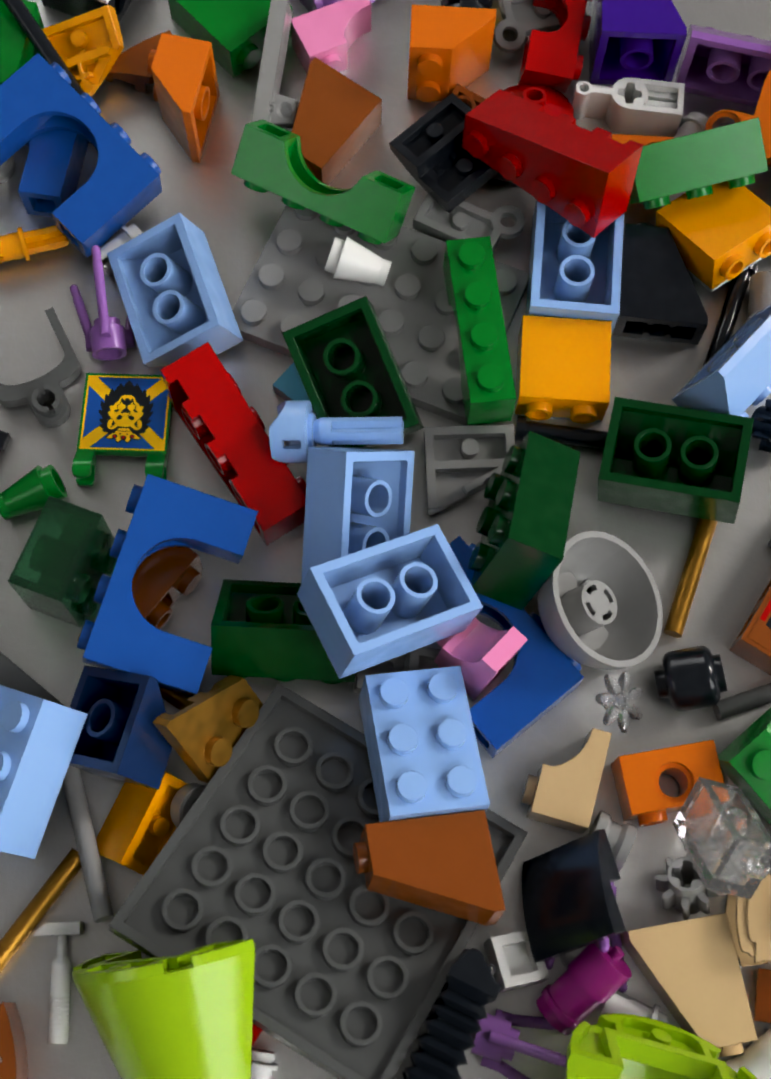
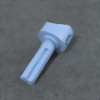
[269,400,404,463]

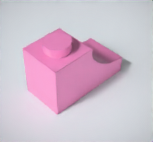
[291,0,371,74]
[434,618,528,701]

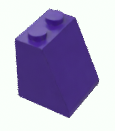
[589,0,687,85]

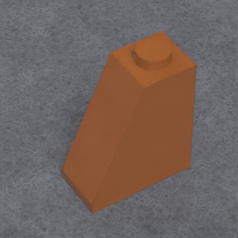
[292,58,382,186]
[353,810,506,926]

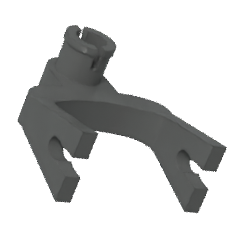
[0,307,81,427]

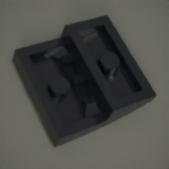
[389,93,498,213]
[522,829,626,963]

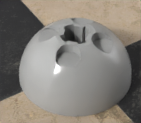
[537,531,663,670]

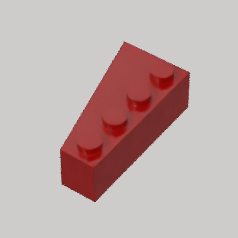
[462,89,643,238]
[160,342,306,546]

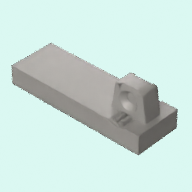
[251,0,299,128]

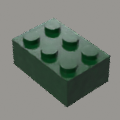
[282,296,424,448]
[468,431,581,610]

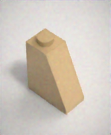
[620,913,758,1058]

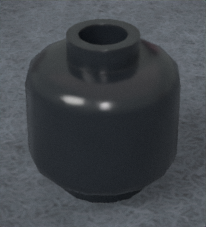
[654,646,727,711]

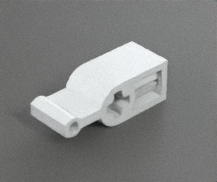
[571,77,685,137]

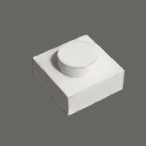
[483,930,550,993]

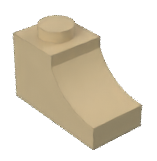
[521,728,612,834]

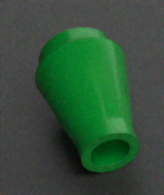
[0,465,67,520]

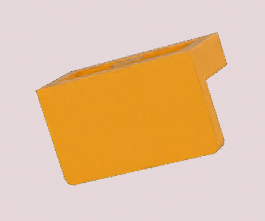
[96,771,187,875]

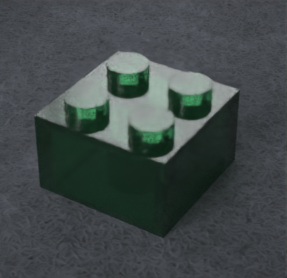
[8,496,117,627]

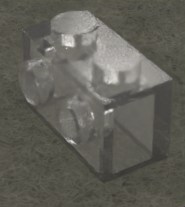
[673,777,771,899]

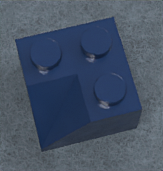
[69,665,173,790]

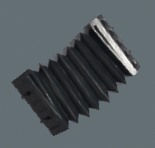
[402,948,502,1079]

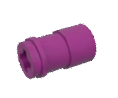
[536,942,632,1035]

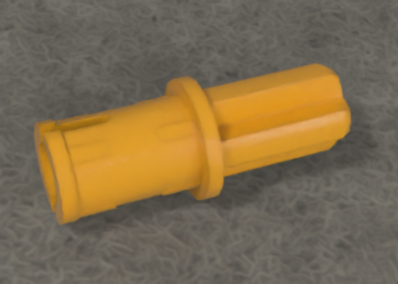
[0,225,69,264]

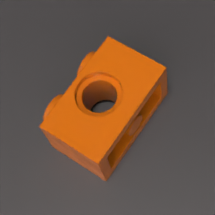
[611,739,728,827]

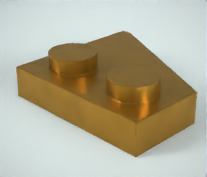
[153,675,263,783]

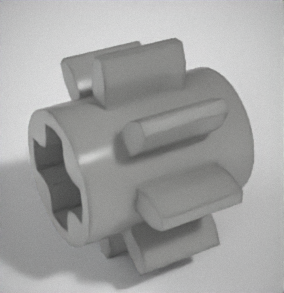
[655,852,720,920]

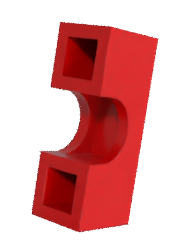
[518,0,593,93]

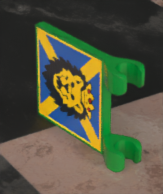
[72,373,172,486]

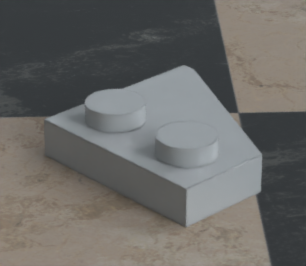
[423,424,515,515]

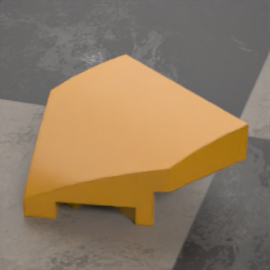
[42,5,124,97]

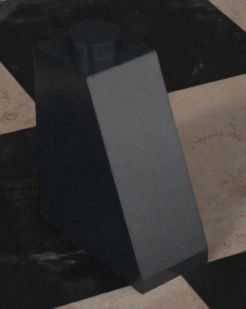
[612,223,708,345]

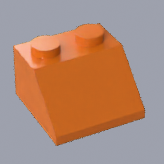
[407,4,496,102]
[147,33,220,163]

